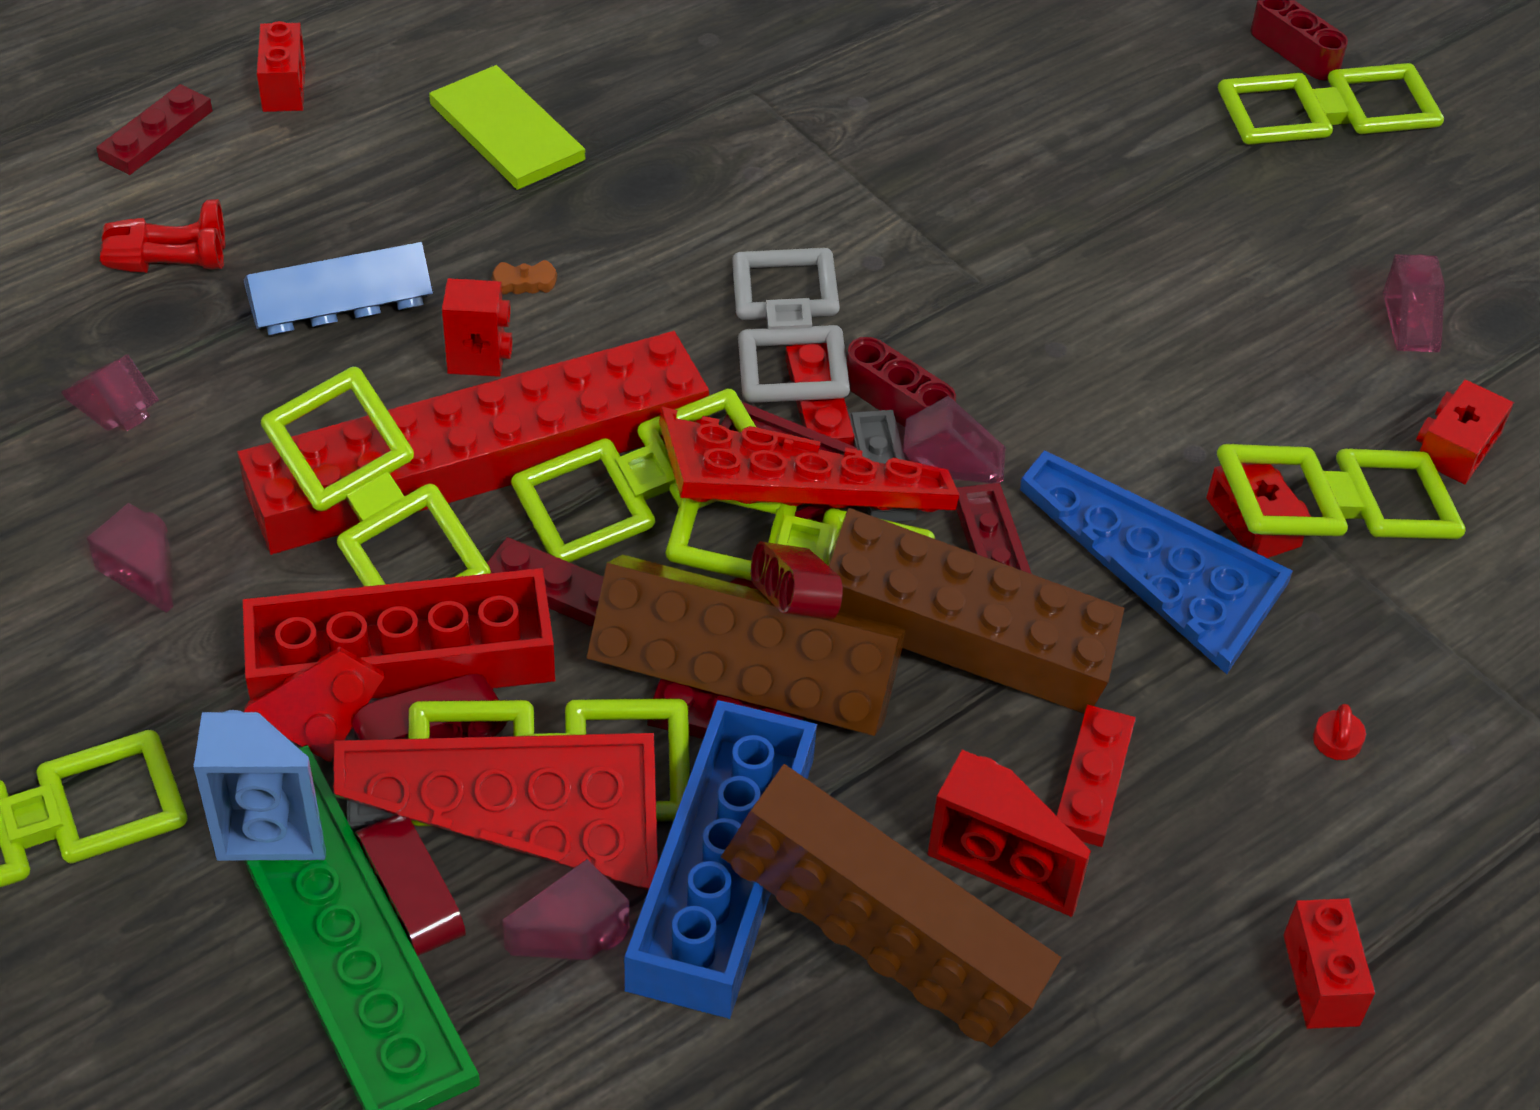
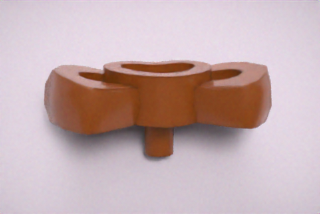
[491,260,558,295]

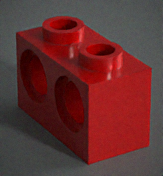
[257,21,306,112]

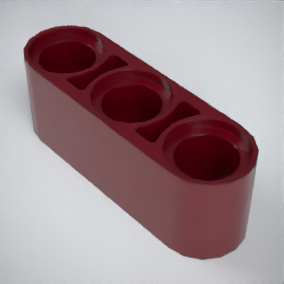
[1250,0,1348,81]
[847,337,956,441]
[750,541,843,620]
[352,674,508,740]
[354,815,466,956]

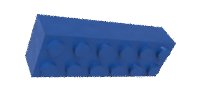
[624,700,817,1019]

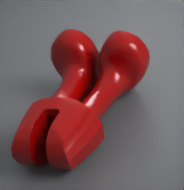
[100,199,225,273]

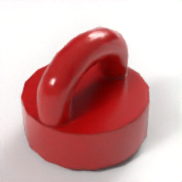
[1313,704,1366,760]

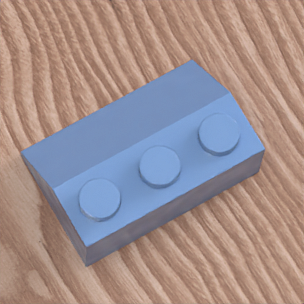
[194,710,326,861]

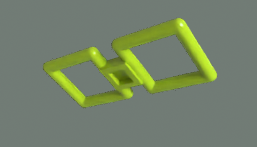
[1218,63,1444,145]
[261,367,491,587]
[511,389,756,563]
[1217,444,1466,539]
[665,498,935,581]
[408,699,690,826]
[0,730,188,888]

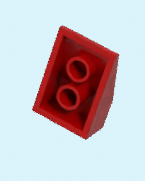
[927,750,1091,917]

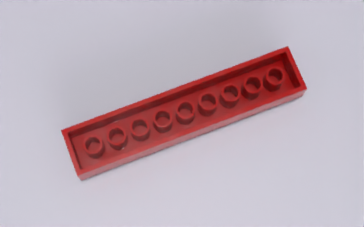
[237,331,709,555]

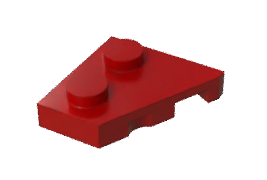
[244,647,385,762]

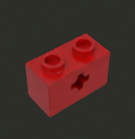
[442,278,512,377]
[1416,379,1514,485]
[1206,463,1311,558]
[1283,898,1375,1029]

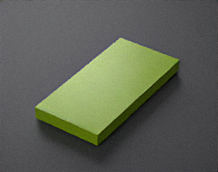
[429,65,585,190]

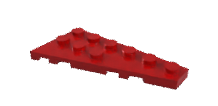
[659,407,960,512]
[334,733,658,890]

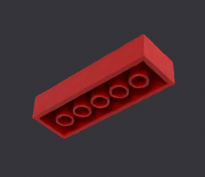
[243,568,556,700]

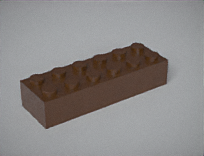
[827,508,1125,714]
[587,554,907,736]
[721,764,1062,1048]

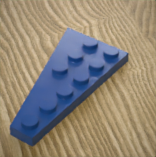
[1020,450,1293,674]

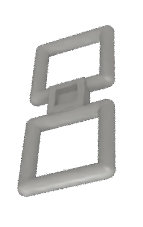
[732,248,850,403]

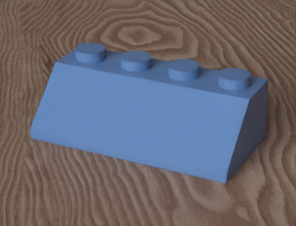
[244,242,433,335]

